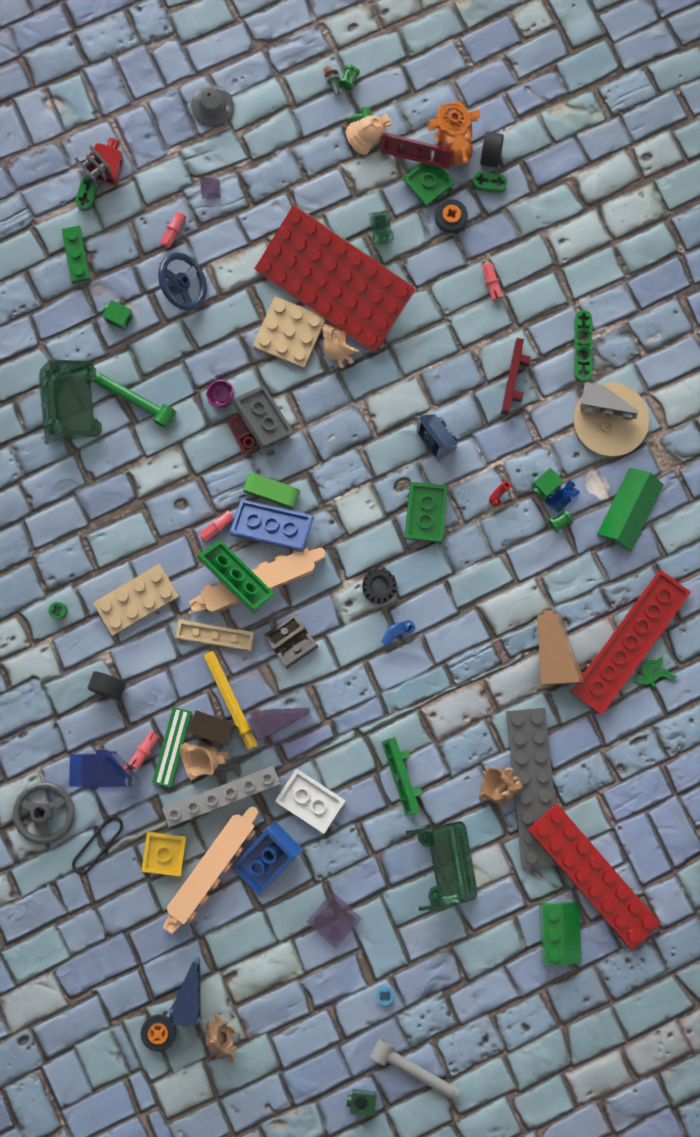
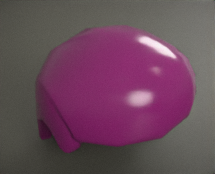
[206,380,235,408]

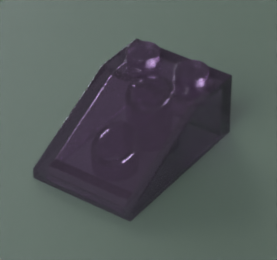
[247,707,311,741]

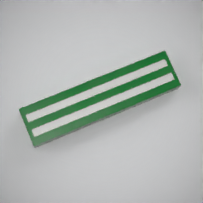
[152,707,192,788]

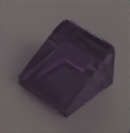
[200,177,221,199]

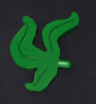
[634,657,677,688]

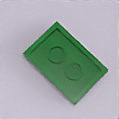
[404,482,448,543]

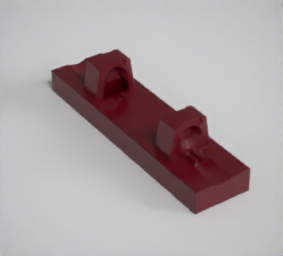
[380,133,454,169]
[500,338,531,415]

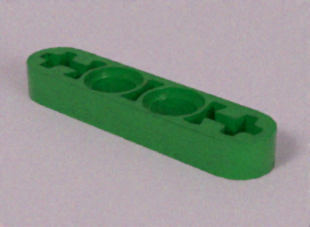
[574,310,592,383]

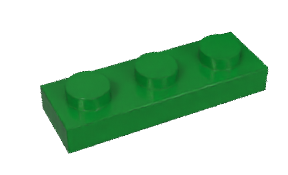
[62,226,91,284]

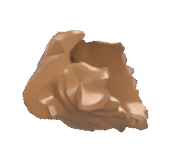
[479,767,522,807]
[206,1013,237,1063]

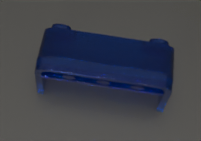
[69,750,140,787]

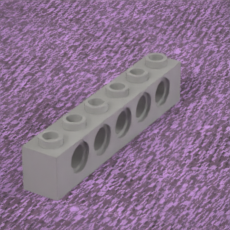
[162,766,281,827]

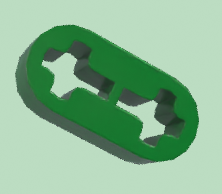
[472,172,507,193]
[76,176,99,211]

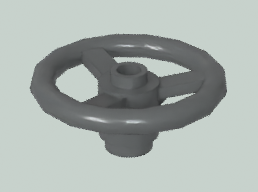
[13,782,75,844]

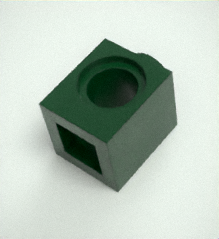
[346,1089,376,1116]

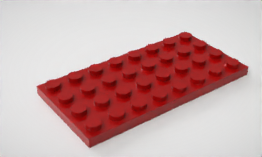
[254,205,417,353]

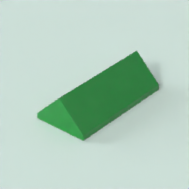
[597,468,664,552]
[197,540,275,615]

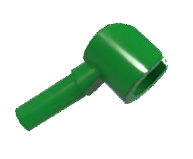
[346,107,372,121]

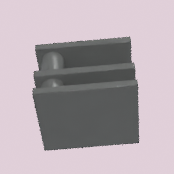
[75,146,112,188]

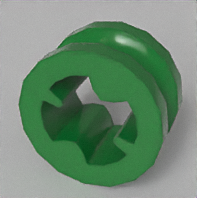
[48,602,68,619]

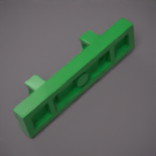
[382,737,423,816]

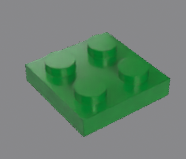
[403,156,455,207]

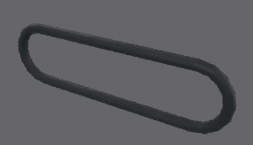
[72,816,123,874]

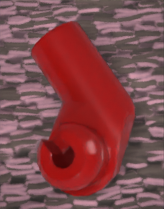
[489,481,511,507]

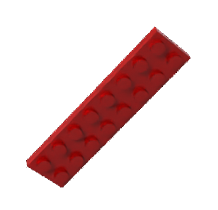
[570,569,691,715]
[527,803,661,951]

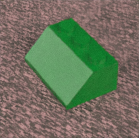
[539,902,582,966]

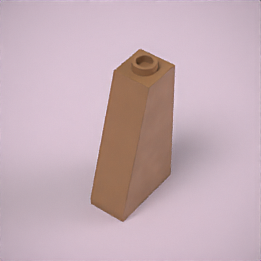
[537,610,583,685]

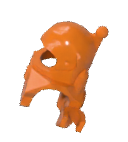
[427,101,481,166]

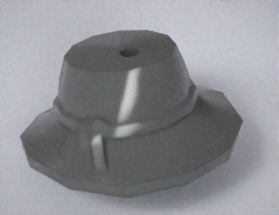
[190,85,234,127]

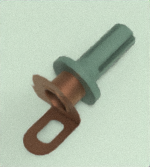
[323,66,341,96]

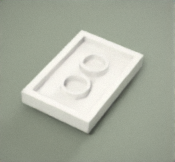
[275,768,346,834]

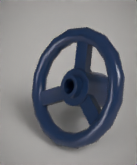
[158,252,207,311]

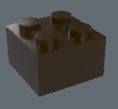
[188,710,236,749]

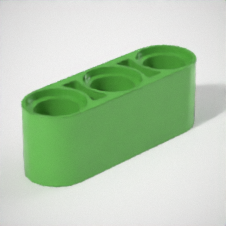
[242,473,301,509]

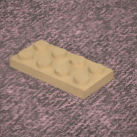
[93,564,179,636]

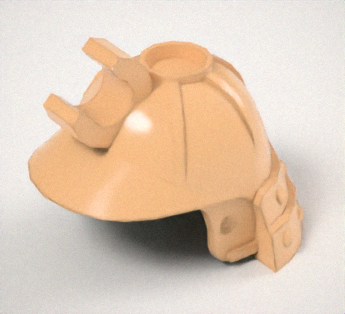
[346,114,392,155]
[322,324,359,368]
[180,743,228,781]

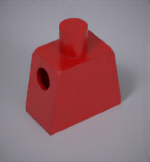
[85,138,123,186]

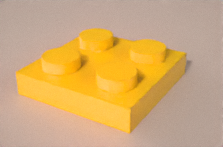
[141,832,187,877]

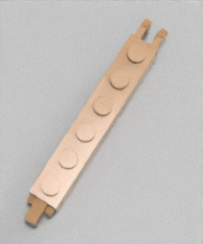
[189,548,326,614]
[163,806,259,934]

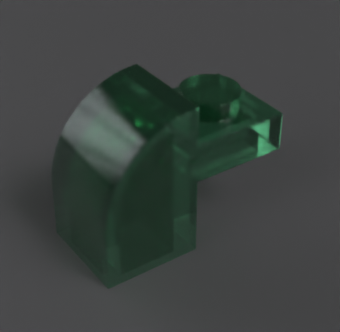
[368,210,394,246]

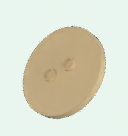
[573,383,649,457]

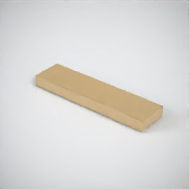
[175,619,255,652]

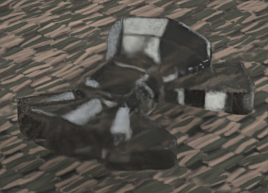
[214,756,242,784]

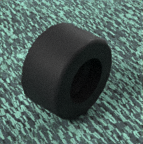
[480,131,504,168]
[87,671,126,700]

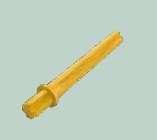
[204,651,258,750]

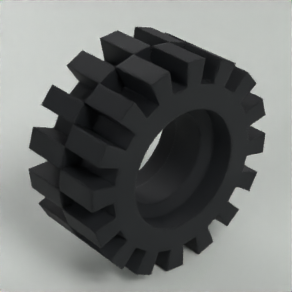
[362,568,397,604]

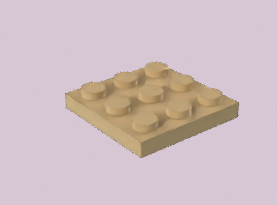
[253,296,326,369]

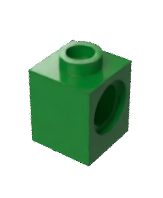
[102,300,134,331]
[532,468,563,500]

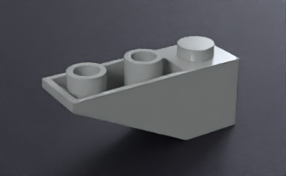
[580,382,638,420]

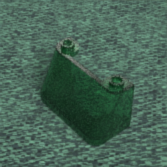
[39,360,102,442]

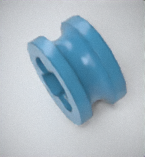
[376,986,394,1006]

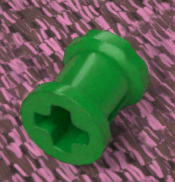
[338,64,360,90]
[548,509,573,533]

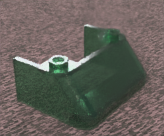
[406,821,477,911]

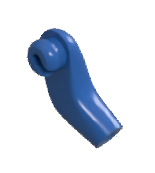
[381,620,415,646]

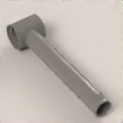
[369,1038,459,1100]

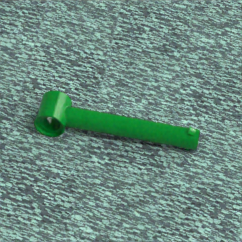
[93,372,177,429]

